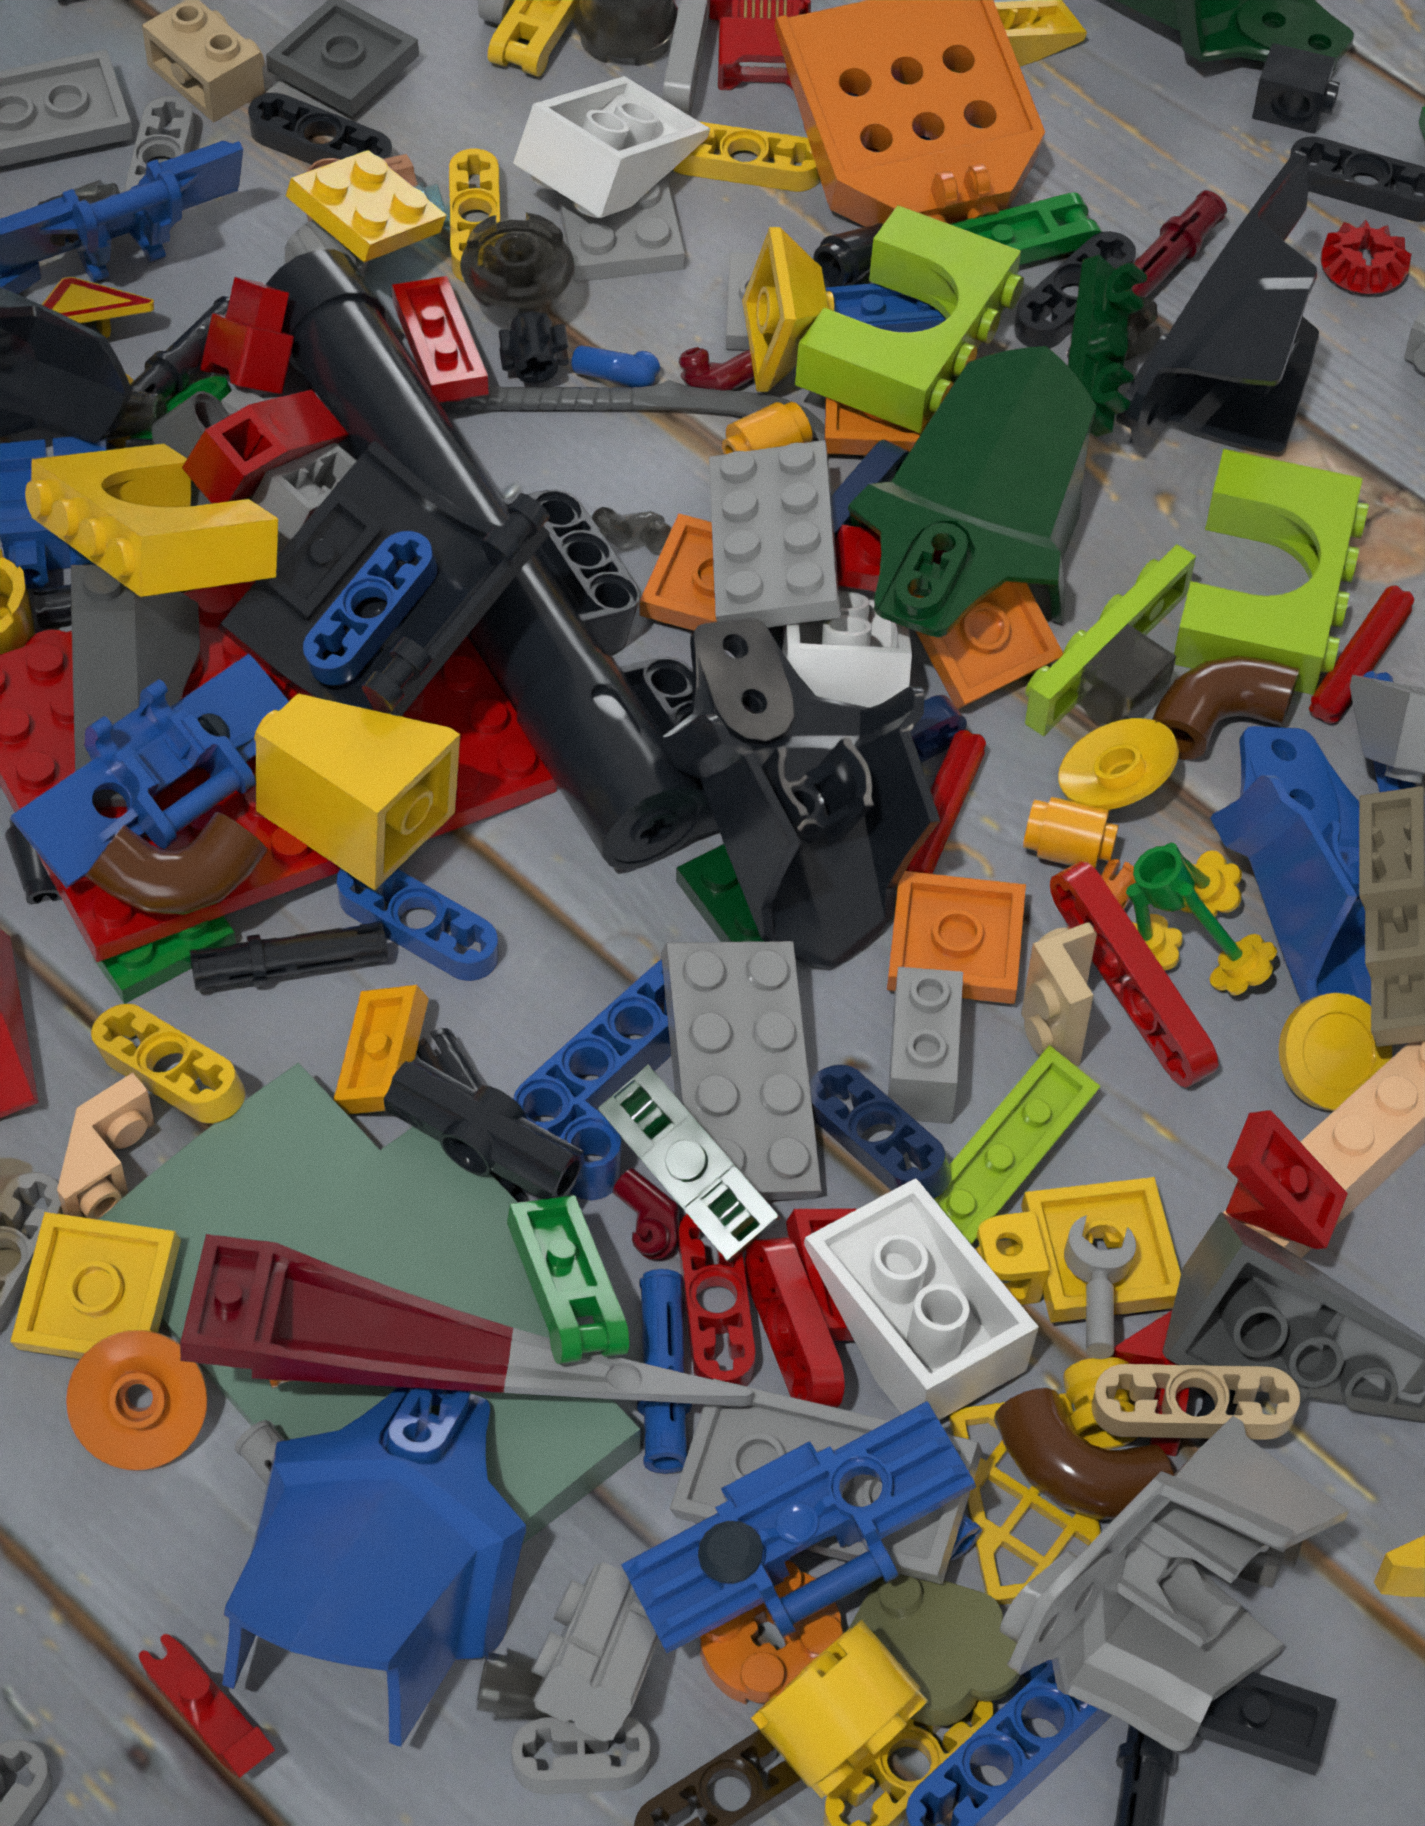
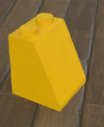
[254,694,460,891]

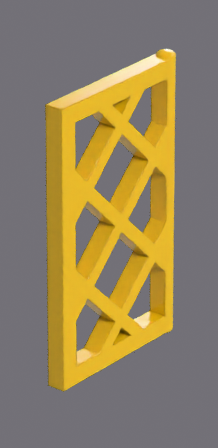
[948,1393,1101,1605]

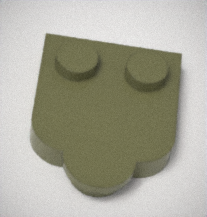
[849,1574,1020,1726]

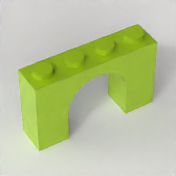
[795,205,1024,434]
[1172,449,1369,695]

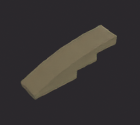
[1359,786,1425,1047]

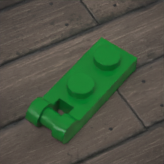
[950,192,1102,265]
[507,1195,630,1364]

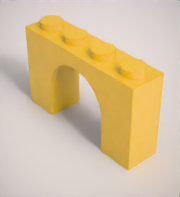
[25,444,278,597]

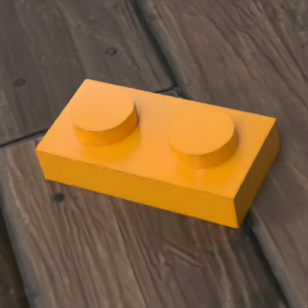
[333,984,429,1115]

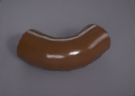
[1152,656,1300,760]
[85,812,268,915]
[994,1388,1174,1520]

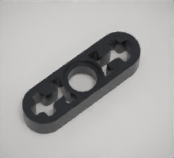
[248,92,393,165]
[1289,136,1425,222]
[1014,231,1136,349]

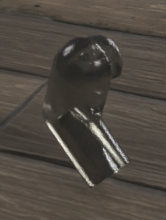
[591,507,672,553]

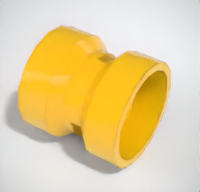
[1063,1357,1138,1450]

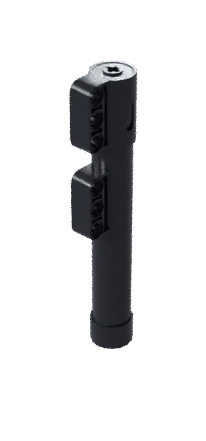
[266,249,719,870]

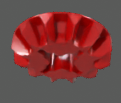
[1320,219,1412,294]

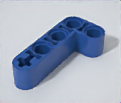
[513,959,671,1201]
[903,1660,1112,1826]

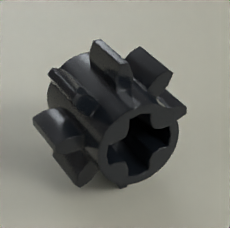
[498,311,569,384]

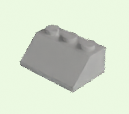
[1350,675,1425,783]

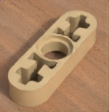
[1092,1364,1300,1440]

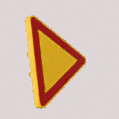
[42,277,155,338]

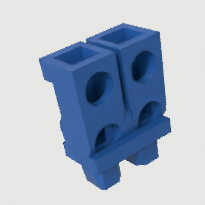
[0,437,109,589]

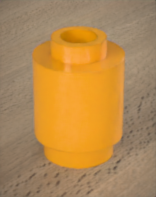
[722,402,813,454]
[1023,797,1119,869]

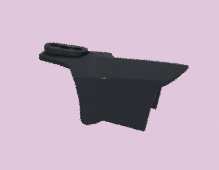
[660,618,940,970]

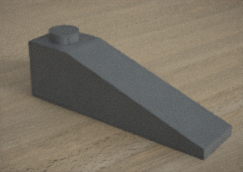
[71,565,200,807]
[1162,1212,1425,1422]

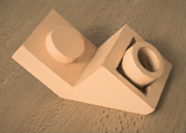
[57,1073,155,1220]

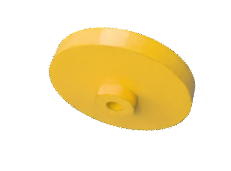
[1278,993,1392,1111]

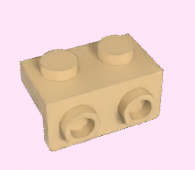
[1021,923,1097,1066]

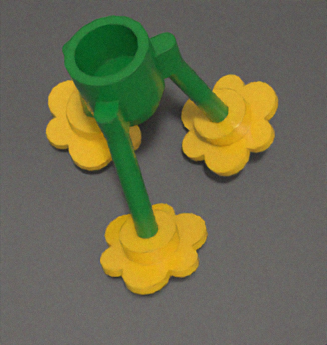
[1126,842,1277,996]

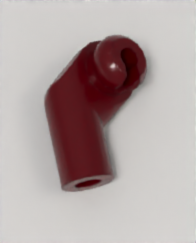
[679,347,754,391]
[613,1168,679,1260]

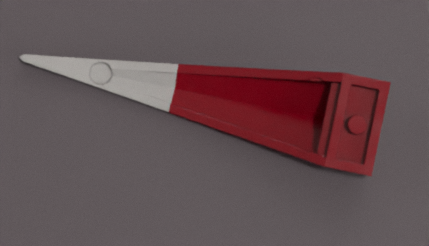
[180,1234,753,1407]

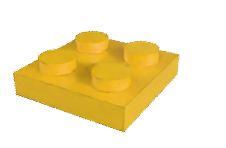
[285,150,447,263]
[10,1212,181,1359]

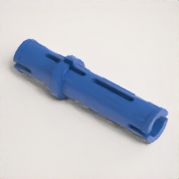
[637,1269,692,1474]

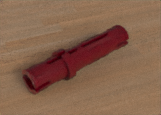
[1128,190,1227,318]

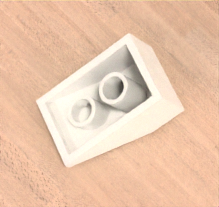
[513,76,710,218]
[782,586,912,708]
[804,1178,1039,1420]

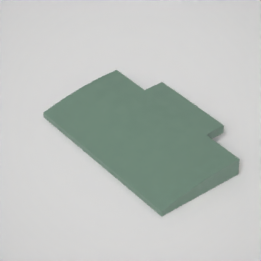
[98,1063,640,1545]

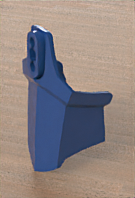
[1210,726,1371,1006]
[222,1387,526,1747]

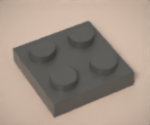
[266,0,419,116]

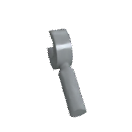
[1064,1215,1136,1359]

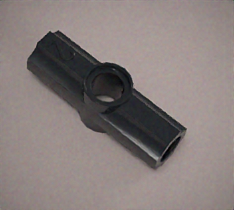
[384,1058,584,1199]

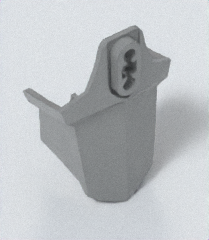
[1000,1416,1349,1751]

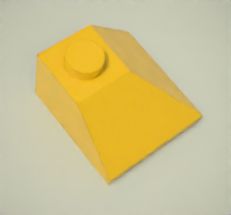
[742,227,834,392]

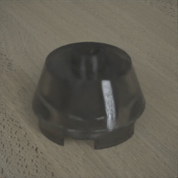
[573,0,678,66]
[460,212,574,326]

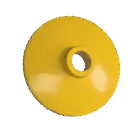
[1058,718,1179,810]

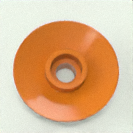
[66,1330,208,1470]

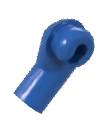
[571,345,661,388]

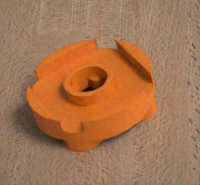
[700,1560,843,1704]

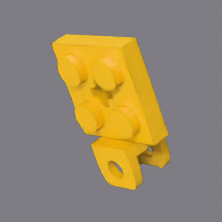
[975,1177,1181,1323]

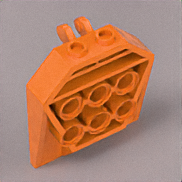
[774,0,1045,227]

